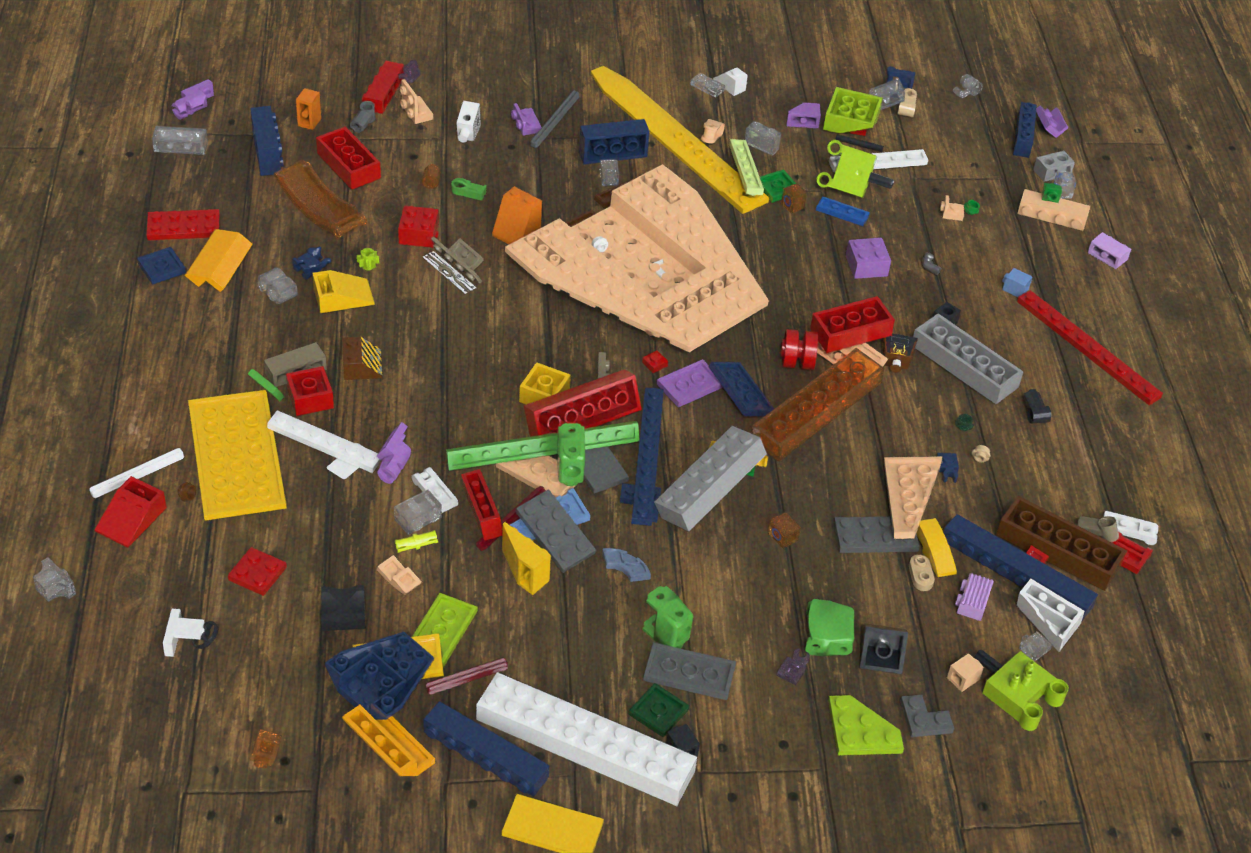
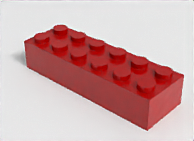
[524,369,642,437]

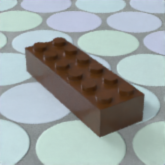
[996,496,1127,591]

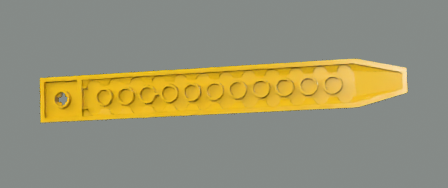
[591,66,769,214]

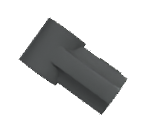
[350,101,376,133]

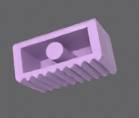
[1088,232,1131,269]
[955,573,994,621]

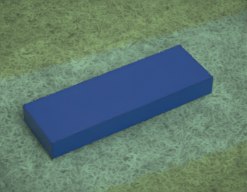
[816,197,870,226]

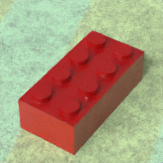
[316,127,381,190]
[810,296,895,353]

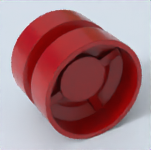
[780,329,818,370]

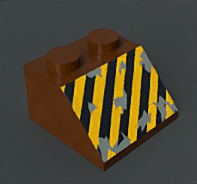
[342,337,382,380]

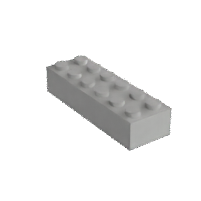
[913,314,1023,404]
[654,426,767,531]

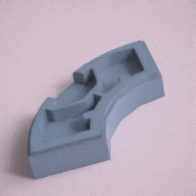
[602,548,651,582]

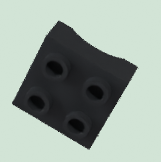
[321,585,365,631]

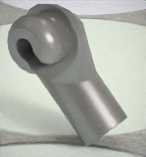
[922,252,941,275]

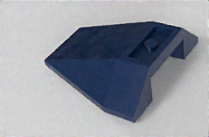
[325,632,434,720]

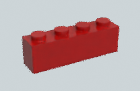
[362,61,404,114]
[461,469,503,541]

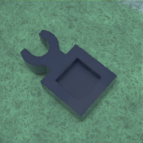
[936,453,959,483]

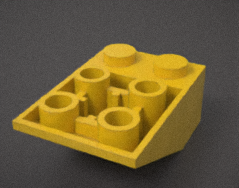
[313,270,375,313]
[502,522,551,595]

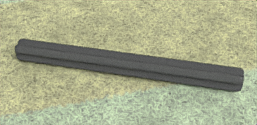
[530,90,580,148]

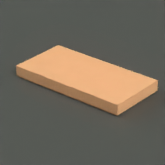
[496,455,576,498]

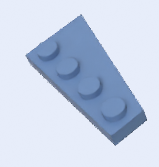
[510,488,590,540]

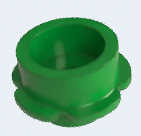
[964,200,980,215]

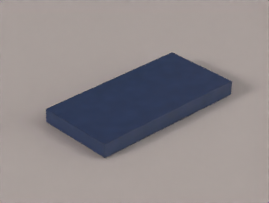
[709,362,776,416]

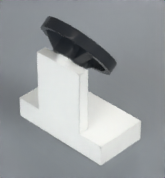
[163,609,219,657]

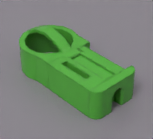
[451,178,486,200]

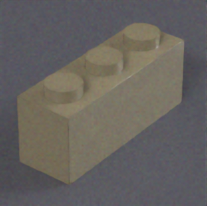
[264,342,327,387]

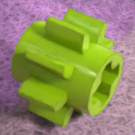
[357,248,379,270]

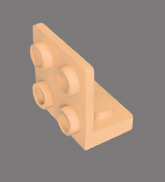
[400,79,433,124]

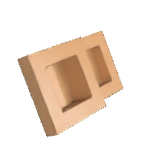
[377,555,421,595]

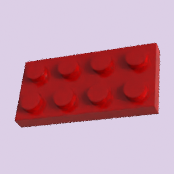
[147,209,220,240]

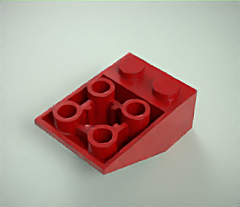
[95,476,167,548]

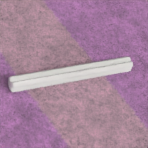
[90,448,184,498]

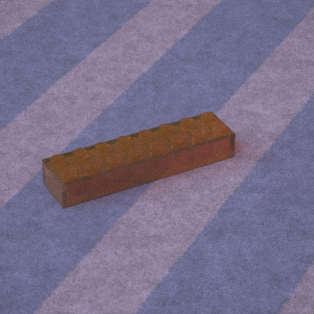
[752,348,884,461]

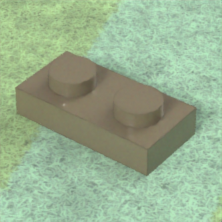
[598,352,610,379]

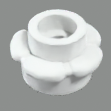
[592,236,608,253]

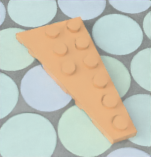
[884,457,942,539]

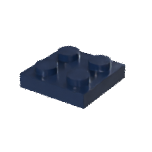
[137,247,186,284]

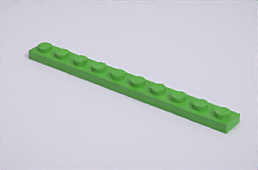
[446,421,639,471]

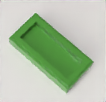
[248,369,284,401]

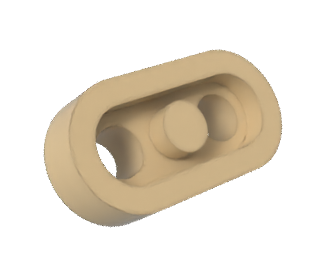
[909,555,935,591]

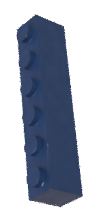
[423,701,549,797]

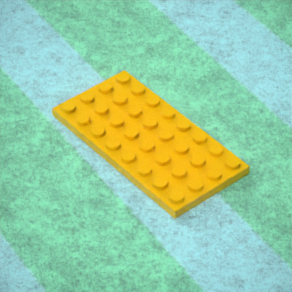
[188,390,287,520]

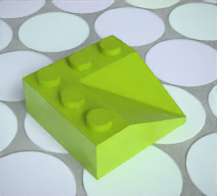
[823,87,883,133]

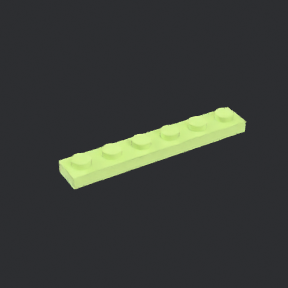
[729,139,764,196]

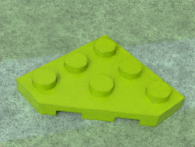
[828,695,904,755]

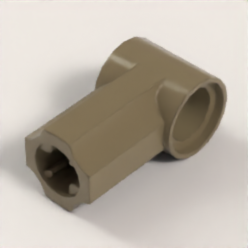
[1077,516,1119,542]

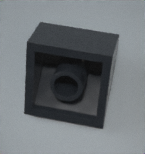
[860,623,908,674]

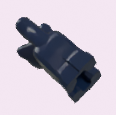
[292,246,332,280]

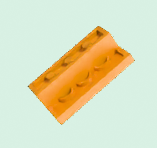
[184,229,252,292]
[342,705,435,776]

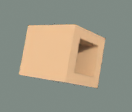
[947,653,984,692]

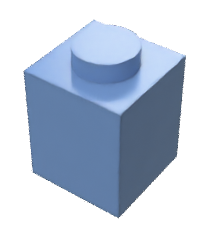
[1002,268,1032,297]

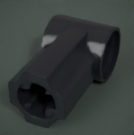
[1023,389,1051,424]

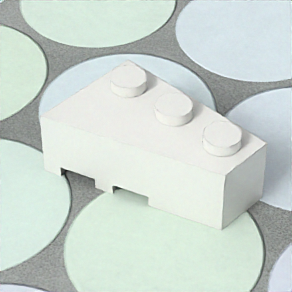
[1017,579,1084,652]

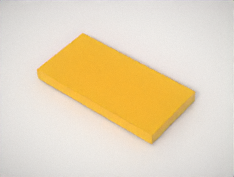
[502,794,604,853]

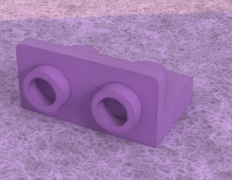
[511,103,542,135]
[1036,106,1068,138]

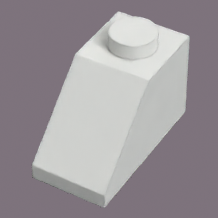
[713,68,748,96]

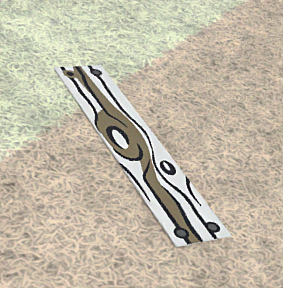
[423,251,476,294]

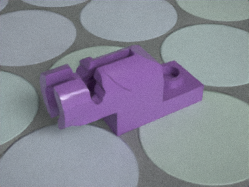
[171,79,214,120]
[376,422,411,484]

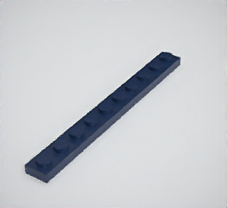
[631,388,664,526]

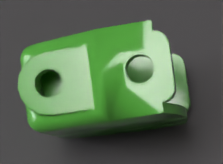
[557,423,585,486]
[642,586,693,649]
[805,599,854,656]

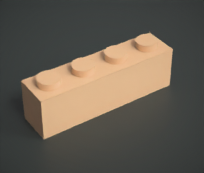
[1017,189,1090,231]

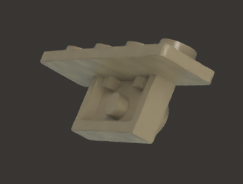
[431,236,484,284]

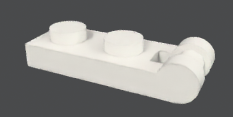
[412,467,458,513]
[1103,511,1158,545]

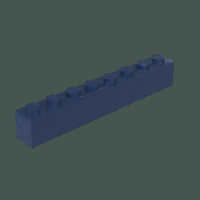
[943,514,1098,622]

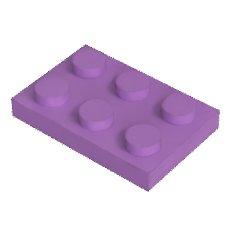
[657,359,723,407]

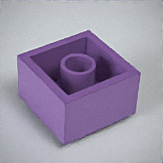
[846,238,891,279]

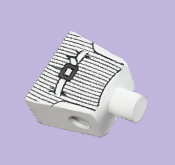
[457,101,481,142]

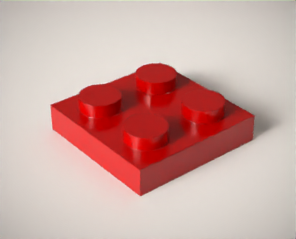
[228,547,287,596]

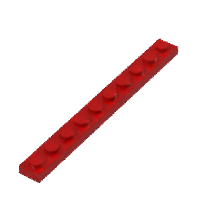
[1017,290,1163,405]

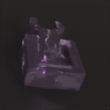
[399,60,421,86]
[777,648,810,685]

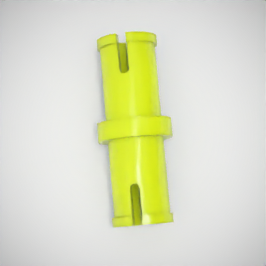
[395,530,438,553]

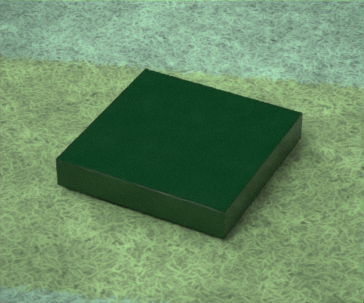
[628,683,690,738]

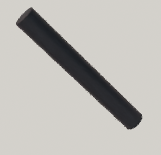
[835,134,884,152]

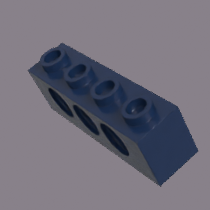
[1013,102,1037,158]

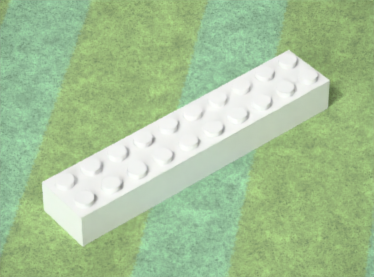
[476,672,697,806]

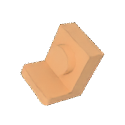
[940,195,964,221]

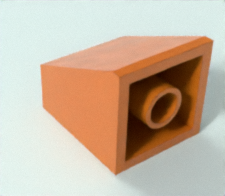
[492,186,542,244]

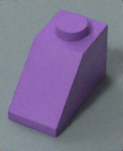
[786,103,821,128]

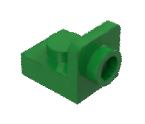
[1042,183,1062,203]

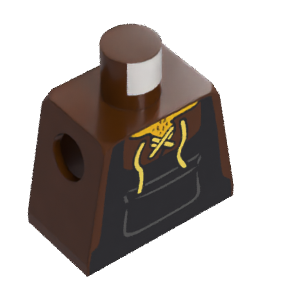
[881,333,918,373]

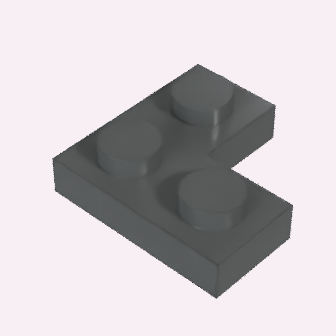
[900,695,954,737]

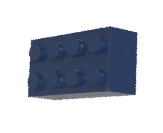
[250,106,284,176]
[579,119,650,165]

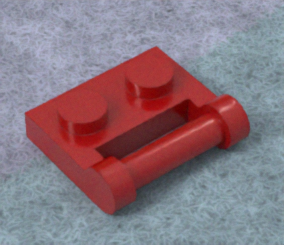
[1111,531,1153,574]

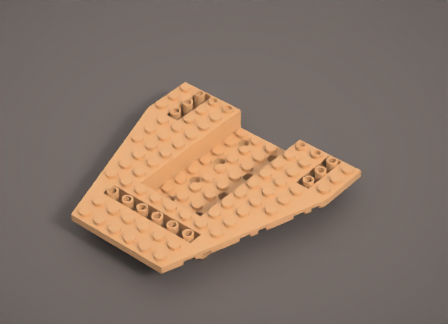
[505,164,769,352]

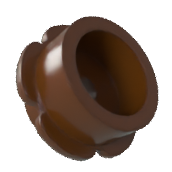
[178,482,196,502]

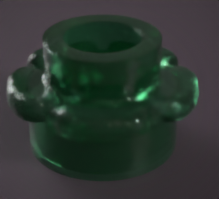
[955,414,974,431]

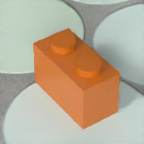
[296,88,321,130]

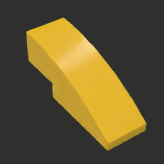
[916,518,957,577]

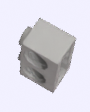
[1033,151,1075,182]

